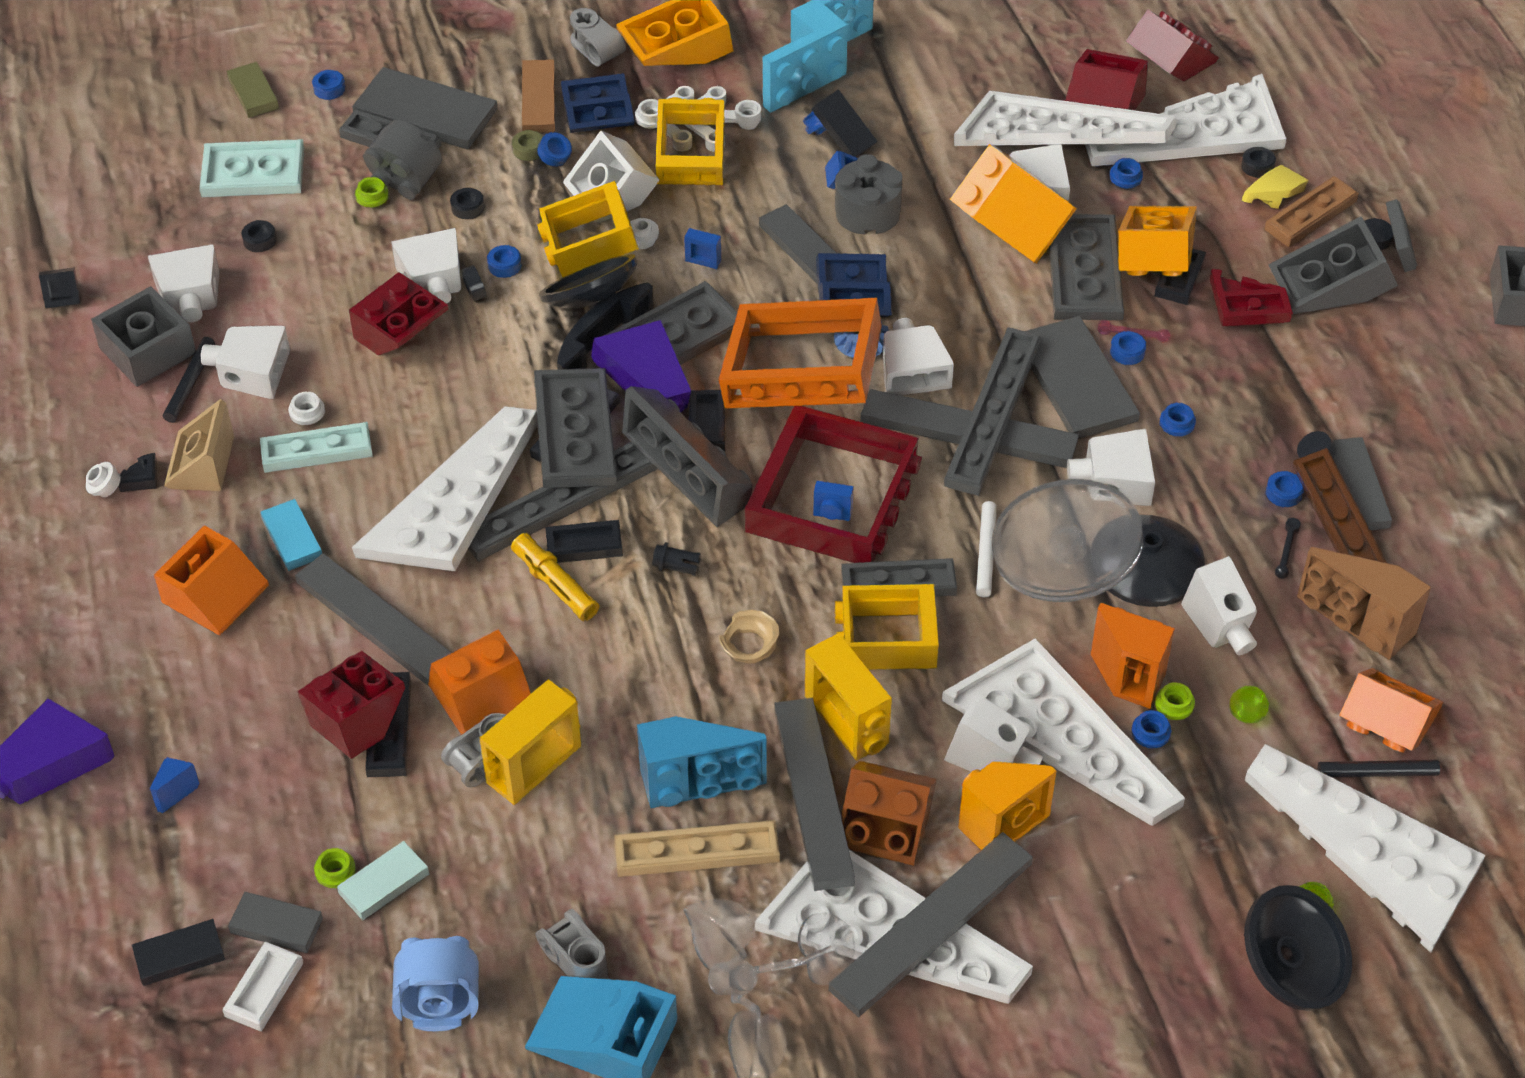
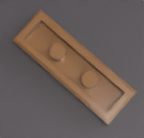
[522,59,555,133]
[1264,176,1359,247]

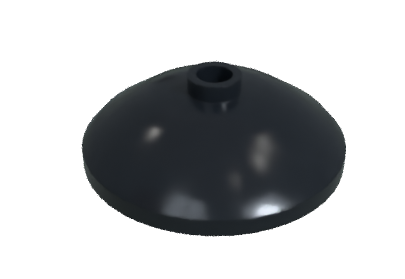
[539,254,638,309]
[1092,515,1205,607]
[1244,885,1352,1011]

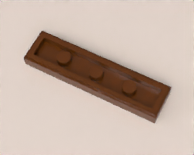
[1293,448,1387,563]

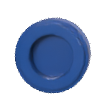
[312,70,346,100]
[537,132,572,167]
[487,245,522,278]
[1110,331,1146,365]
[1266,471,1304,507]

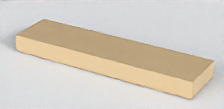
[614,820,780,877]

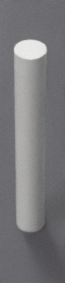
[976,501,997,597]

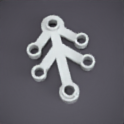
[635,86,761,152]

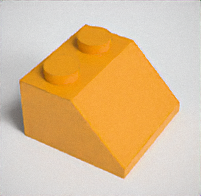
[958,761,1057,850]

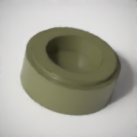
[512,130,543,161]

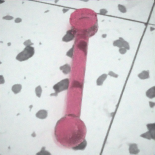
[1097,320,1171,343]

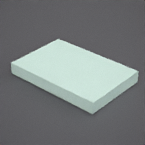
[200,139,304,197]

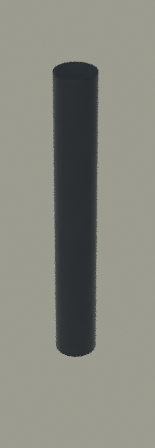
[162,337,215,423]
[1318,760,1440,777]

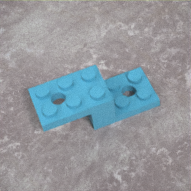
[763,0,874,113]

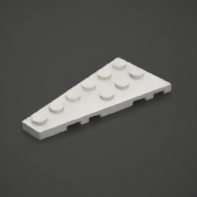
[1085,74,1286,166]
[954,91,1176,146]
[352,406,538,571]
[942,639,1185,826]
[1245,744,1485,953]
[755,850,1033,1004]

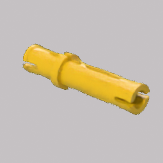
[511,533,600,622]

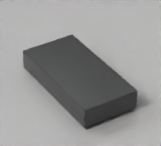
[1386,199,1417,272]
[228,892,323,953]

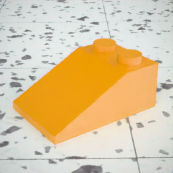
[616,0,734,66]
[950,144,1077,264]
[1118,206,1197,276]

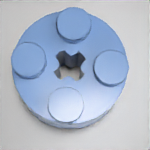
[392,936,479,1032]

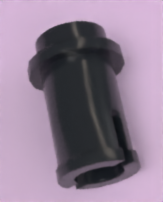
[652,542,701,577]

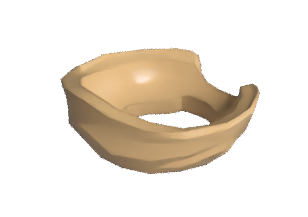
[719,610,779,663]

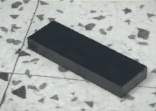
[365,672,411,778]

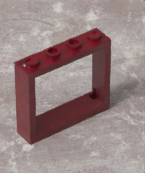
[745,406,922,563]

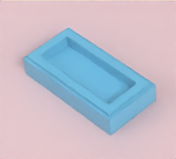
[260,499,322,571]

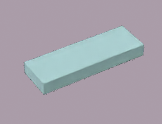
[260,422,373,473]

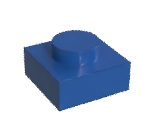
[684,228,722,269]
[813,481,853,521]

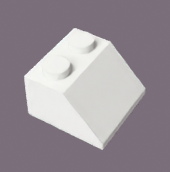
[563,131,659,223]

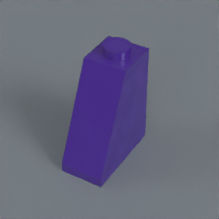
[591,320,691,413]
[0,698,115,804]

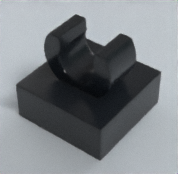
[39,267,81,309]

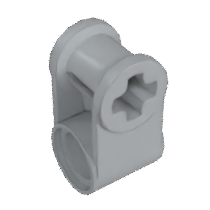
[570,8,626,67]
[441,713,506,788]
[535,909,608,979]

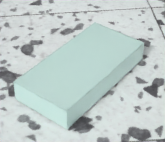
[337,841,429,921]

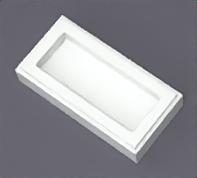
[222,942,303,1032]

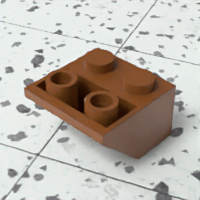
[841,760,937,866]

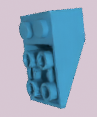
[637,716,767,809]
[525,976,677,1078]

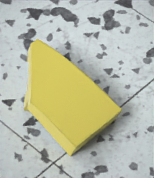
[1242,165,1308,209]

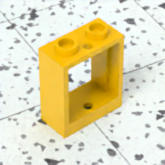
[656,97,725,185]
[537,181,639,277]
[835,584,939,670]
[805,633,892,761]
[480,679,581,805]

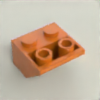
[154,525,269,636]
[1091,603,1175,709]

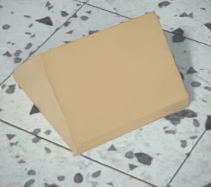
[164,399,234,491]

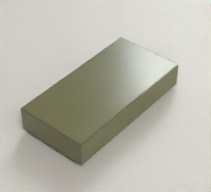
[226,62,279,118]

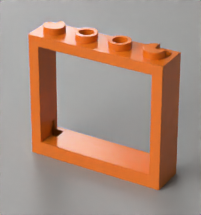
[719,298,882,408]

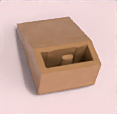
[1297,547,1431,660]

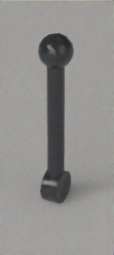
[1275,518,1301,579]

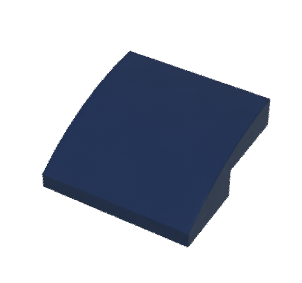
[561,73,635,133]
[816,253,892,317]

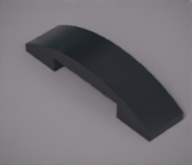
[557,282,654,370]

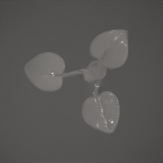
[683,899,855,1078]

